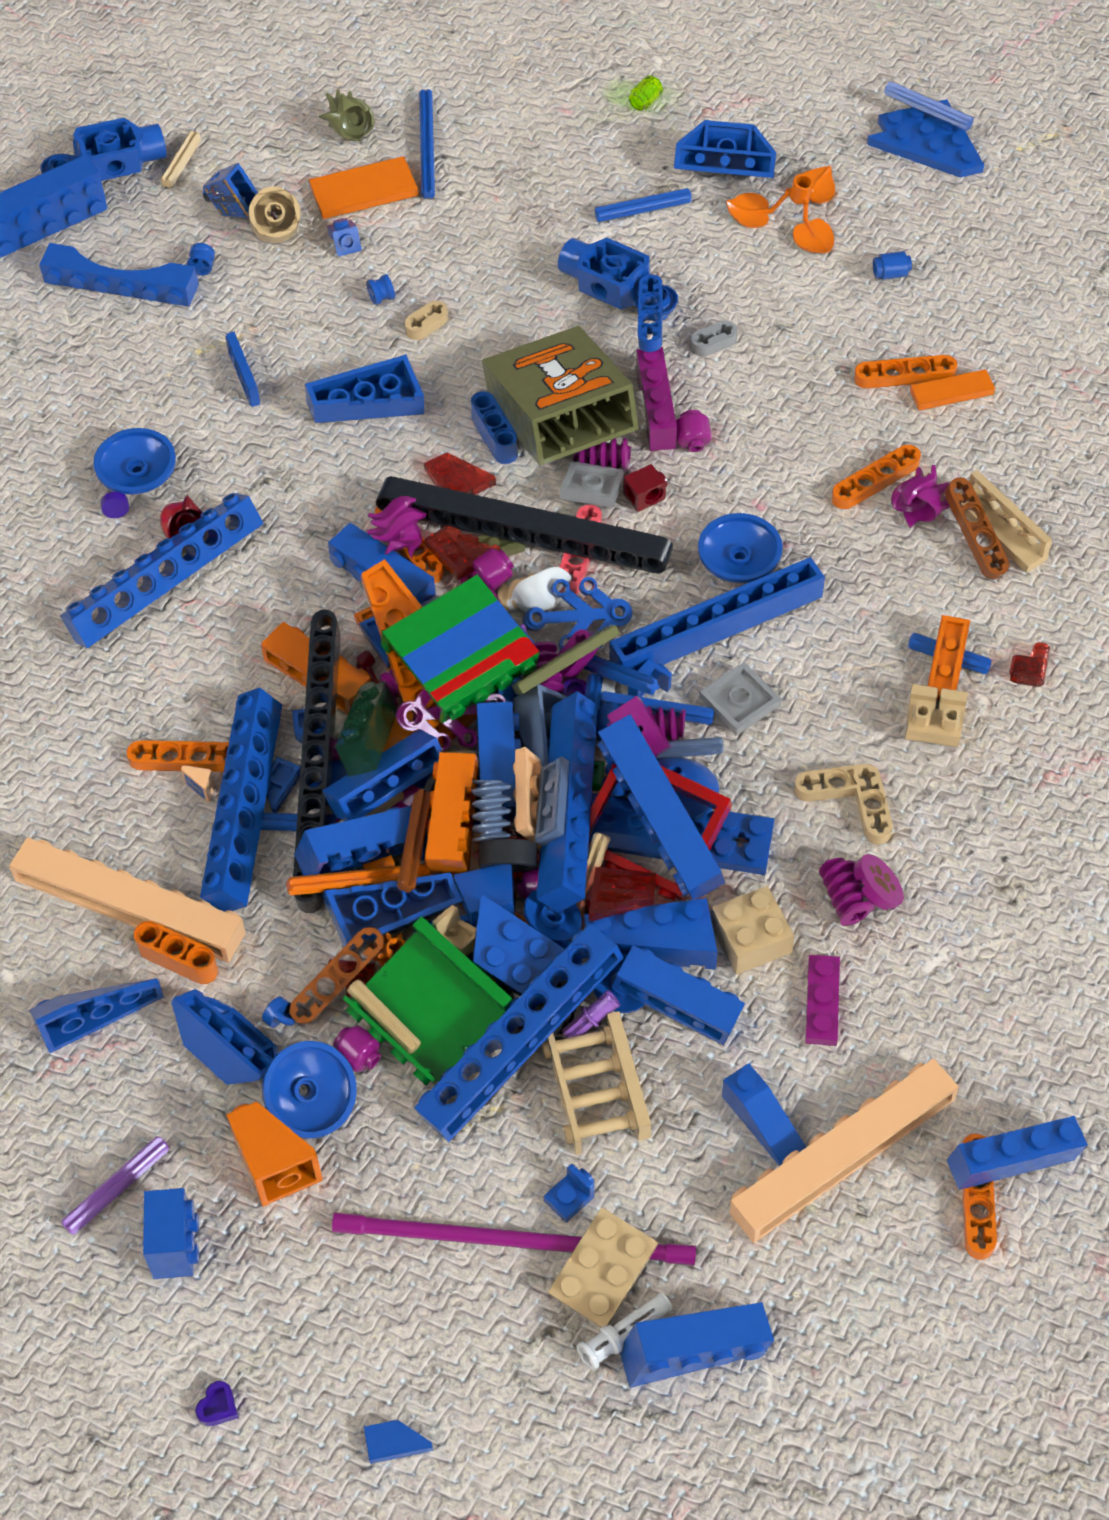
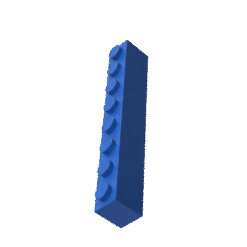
[609,557,825,671]
[536,691,598,912]

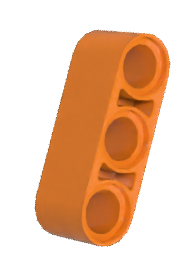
[134,921,218,984]

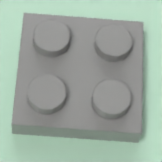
[559,461,624,508]
[699,662,782,735]

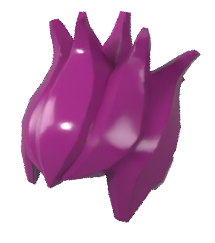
[891,465,950,528]
[367,496,426,558]

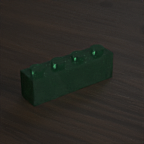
[335,681,398,777]

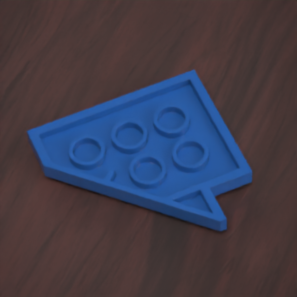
[867,99,984,178]

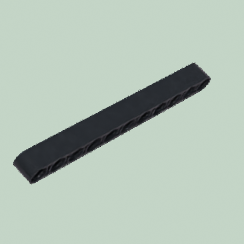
[375,476,673,573]
[293,609,341,913]

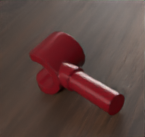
[356,650,381,690]

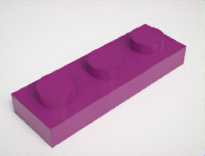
[805,955,840,1046]

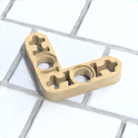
[794,764,893,844]

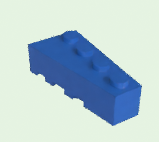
[305,354,424,423]
[294,806,411,876]
[323,873,463,950]
[620,1302,774,1388]

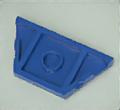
[472,895,583,996]

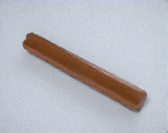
[397,789,431,893]

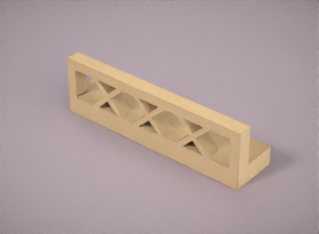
[960,470,1052,573]

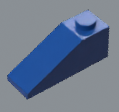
[722,1063,806,1166]

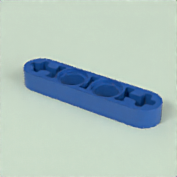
[638,275,663,352]

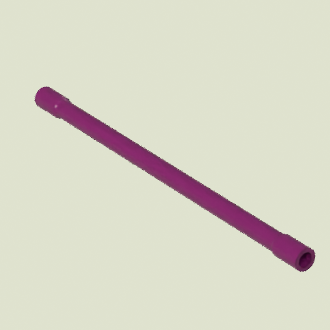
[332,1212,696,1266]

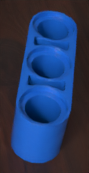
[471,391,518,464]

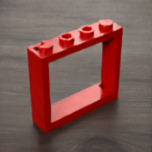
[588,764,733,901]

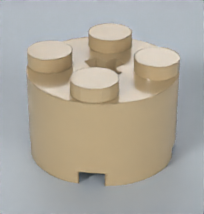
[249,186,300,244]

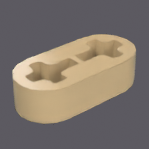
[405,301,448,340]

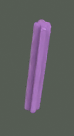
[61,1136,169,1235]

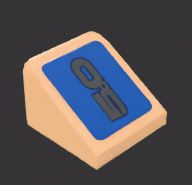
[181,765,215,802]

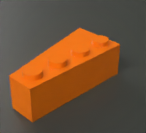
[424,752,479,878]

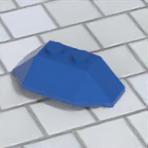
[674,120,776,178]
[171,989,279,1085]

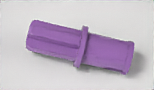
[562,990,620,1038]

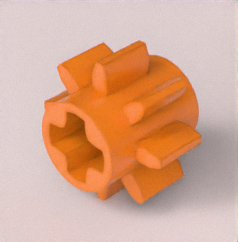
[372,933,405,967]

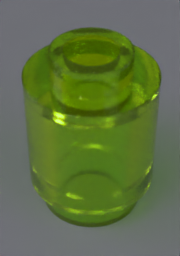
[629,75,663,111]

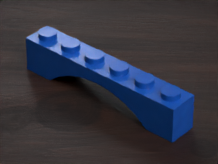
[39,243,199,307]

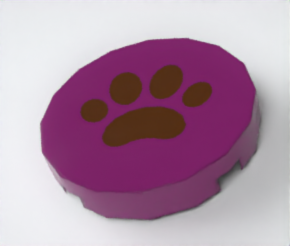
[853,854,904,910]

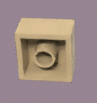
[711,886,795,975]

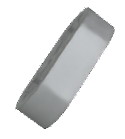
[691,321,737,356]

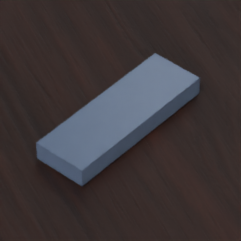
[535,757,570,846]

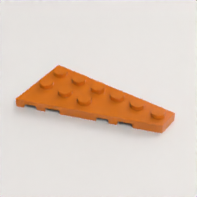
[361,559,441,733]

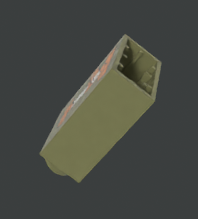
[482,325,639,466]

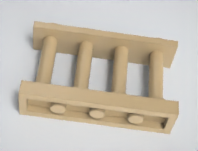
[541,1011,651,1155]

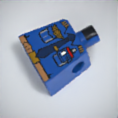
[203,163,258,218]

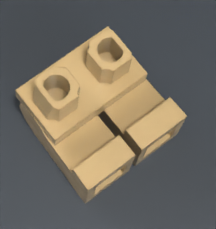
[905,684,968,747]

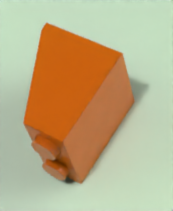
[226,1101,323,1207]

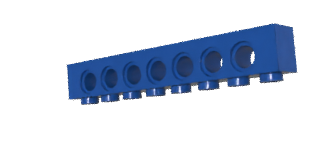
[60,493,264,648]
[200,687,283,912]
[414,924,623,1143]

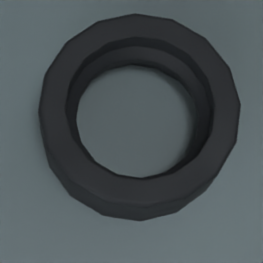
[479,839,537,872]

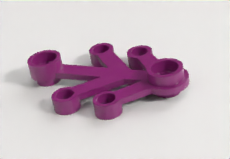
[396,688,506,751]

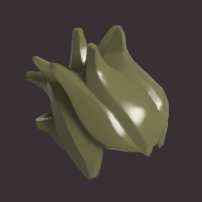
[319,89,375,141]

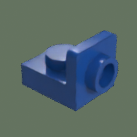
[543,1164,595,1223]

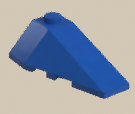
[29,978,164,1053]

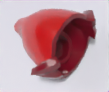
[160,495,202,549]

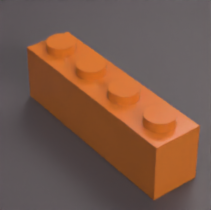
[261,622,373,716]

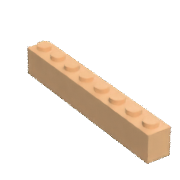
[9,837,246,963]
[729,1058,959,1243]

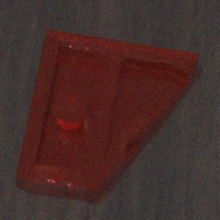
[424,452,496,494]

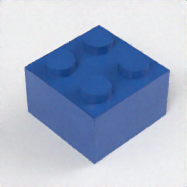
[143,1188,199,1279]

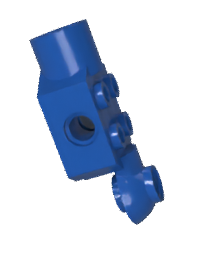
[40,118,167,181]
[558,238,678,322]

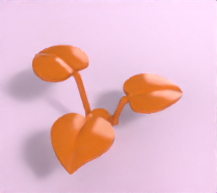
[726,166,835,254]

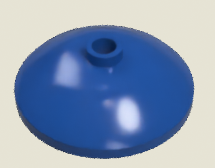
[94,428,176,495]
[698,513,783,583]
[630,757,719,821]
[262,1041,357,1139]

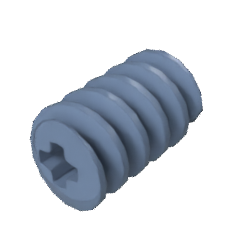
[472,780,511,843]

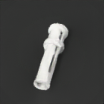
[576,1293,673,1371]

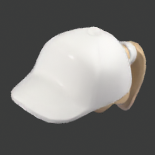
[498,567,571,612]

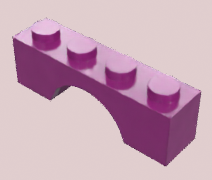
[636,347,677,451]

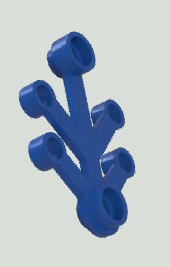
[522,577,632,651]

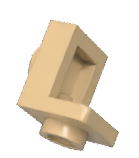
[432,905,476,956]

